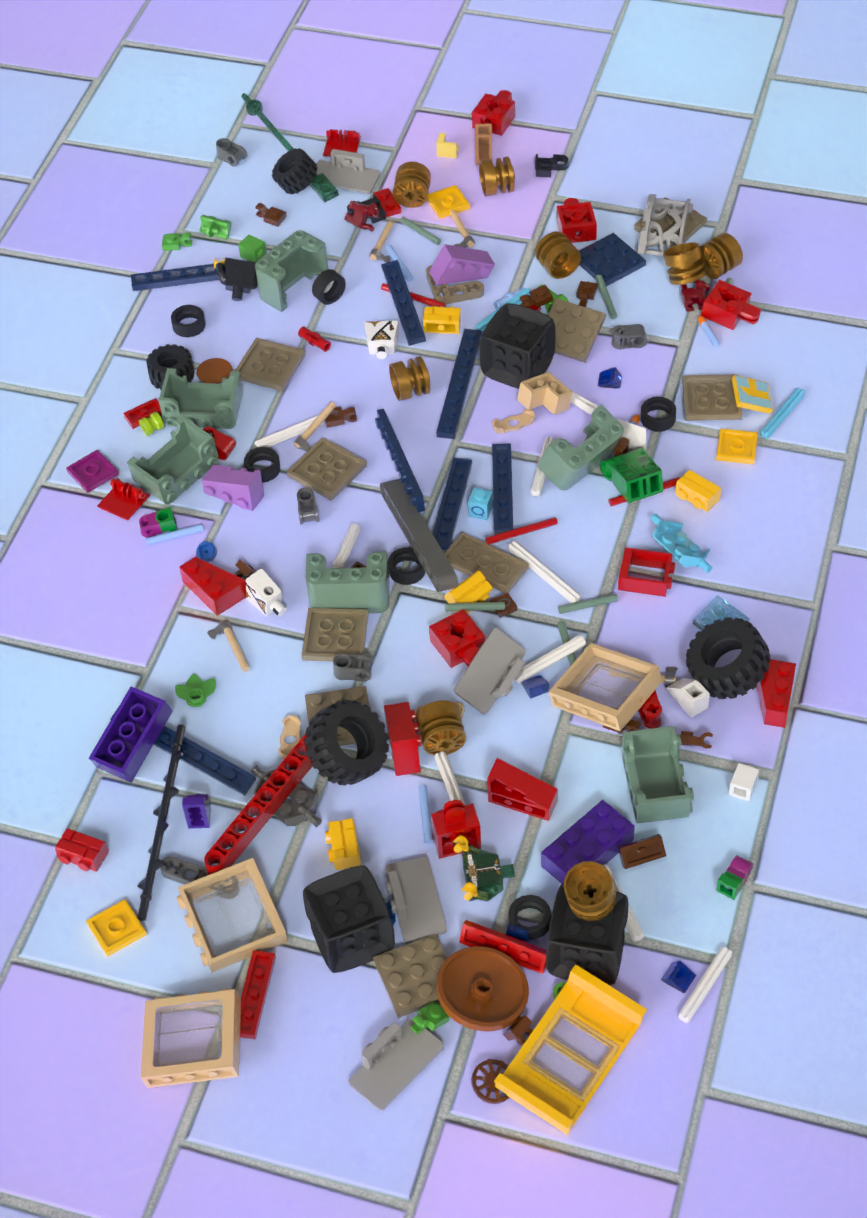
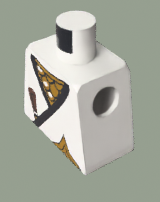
[364,320,399,359]
[246,568,287,617]

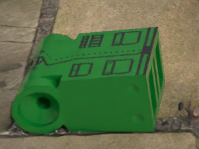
[600,447,663,504]

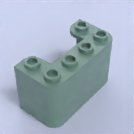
[255,230,328,312]
[159,368,243,429]
[537,404,624,490]
[127,415,218,504]
[305,551,390,613]
[622,726,694,824]

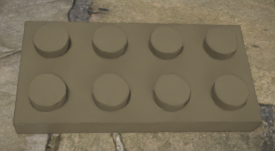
[444,532,529,593]

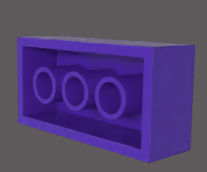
[88,686,173,783]
[541,800,635,884]

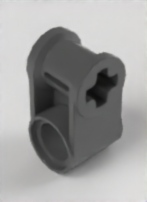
[216,138,247,167]
[612,324,648,350]
[297,487,319,525]
[333,653,373,682]

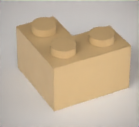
[517,372,573,415]

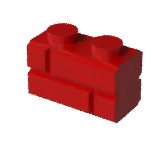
[55,828,109,872]

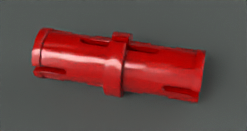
[298,326,331,352]

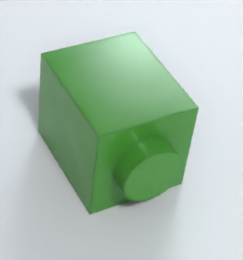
[238,235,267,262]

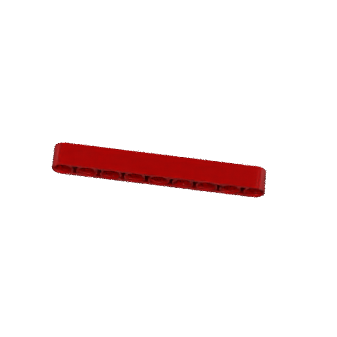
[204,734,313,875]

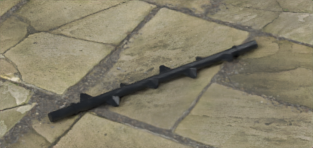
[137,724,186,921]

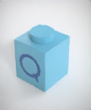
[468,487,493,520]

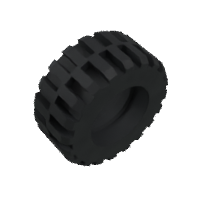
[686,617,770,699]
[305,699,389,786]

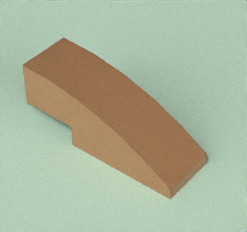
[475,124,492,165]

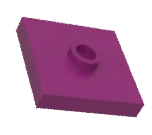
[66,450,119,493]

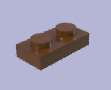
[618,834,666,869]

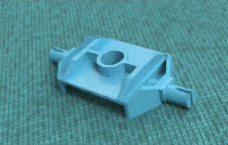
[650,514,713,573]

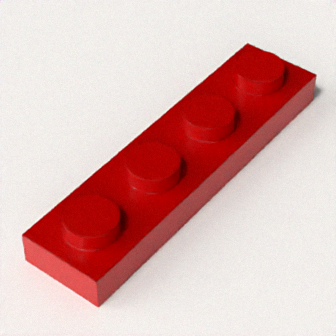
[459,920,546,974]
[240,950,276,1040]

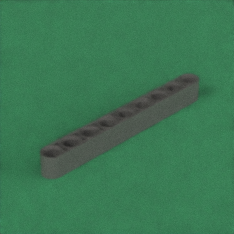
[380,479,458,592]

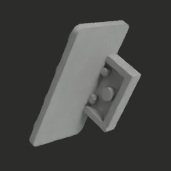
[310,149,380,194]
[454,628,526,715]
[385,856,447,942]
[349,1018,444,1111]

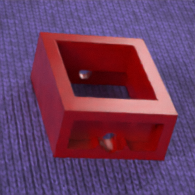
[618,547,675,597]

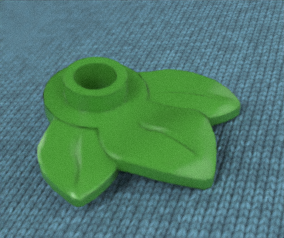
[175,674,216,708]

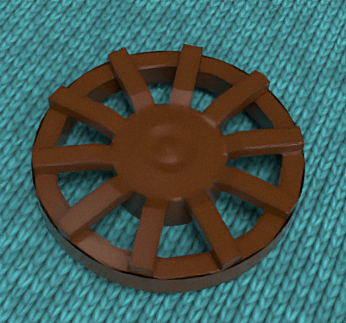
[471,1059,510,1104]

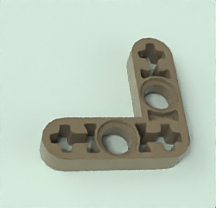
[426,265,484,305]

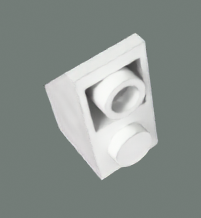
[666,678,710,718]

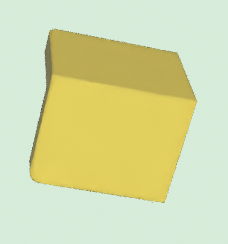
[436,133,459,158]

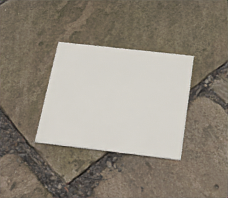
[616,419,646,453]

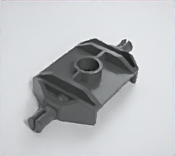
[251,765,322,827]

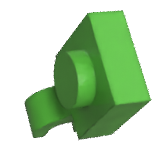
[162,233,193,251]
[410,1001,450,1034]

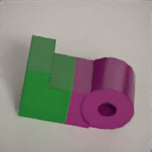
[139,507,178,538]
[716,855,754,900]

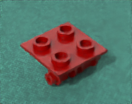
[323,129,361,157]
[97,478,150,521]

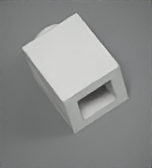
[729,763,759,802]

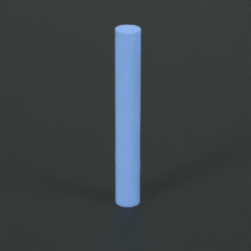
[386,245,413,282]
[145,524,204,546]
[419,785,433,844]

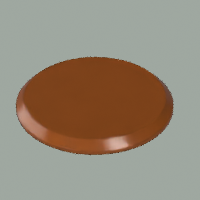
[196,358,232,384]

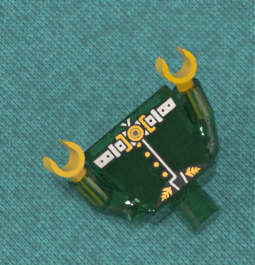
[454,836,515,902]

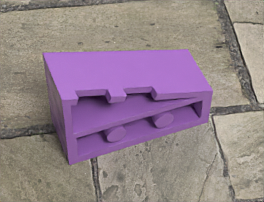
[429,244,495,285]
[202,465,264,511]

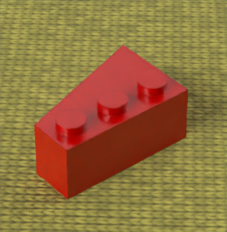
[179,557,246,616]
[756,659,796,728]
[384,702,422,776]
[487,758,558,821]

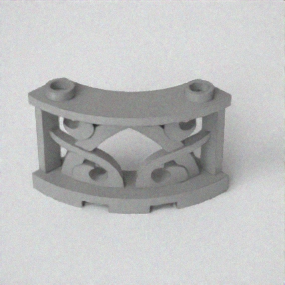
[638,194,693,256]

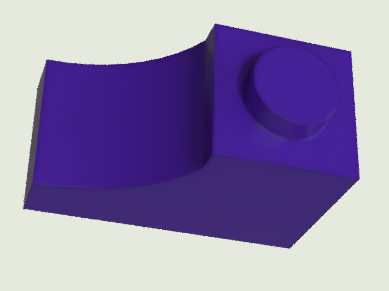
[182,794,211,829]

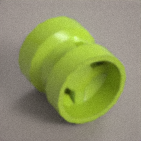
[139,412,164,436]

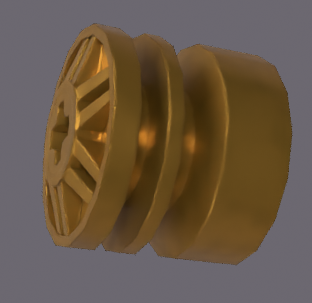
[479,156,515,197]
[393,161,431,208]
[535,231,581,279]
[699,233,743,279]
[663,242,706,285]
[389,356,431,401]
[416,700,466,755]
[564,861,616,921]

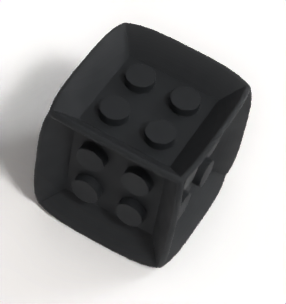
[480,303,556,389]
[303,865,395,973]
[546,884,628,985]

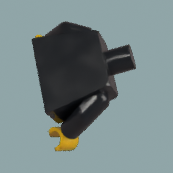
[214,257,258,301]

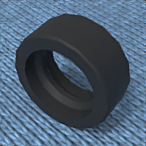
[312,269,346,305]
[171,305,206,338]
[641,397,676,432]
[244,447,281,483]
[388,547,425,585]
[508,895,551,940]

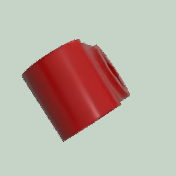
[202,427,236,460]
[638,691,662,729]

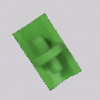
[200,215,231,240]

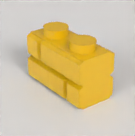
[423,306,461,334]
[675,470,721,512]
[444,570,493,613]
[325,818,361,870]

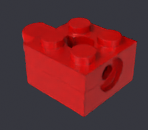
[472,90,515,136]
[556,198,597,243]
[701,279,761,330]
[429,609,485,668]
[431,800,481,859]

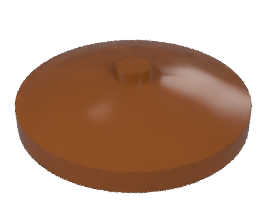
[436,946,529,1032]

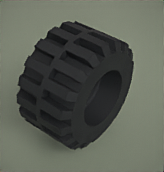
[272,148,317,195]
[146,344,195,390]

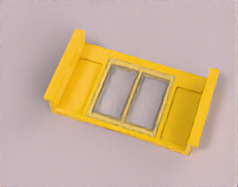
[494,964,647,1135]

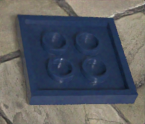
[579,233,646,287]

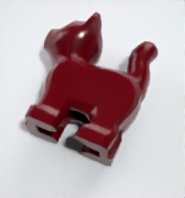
[344,201,381,232]
[681,280,710,312]

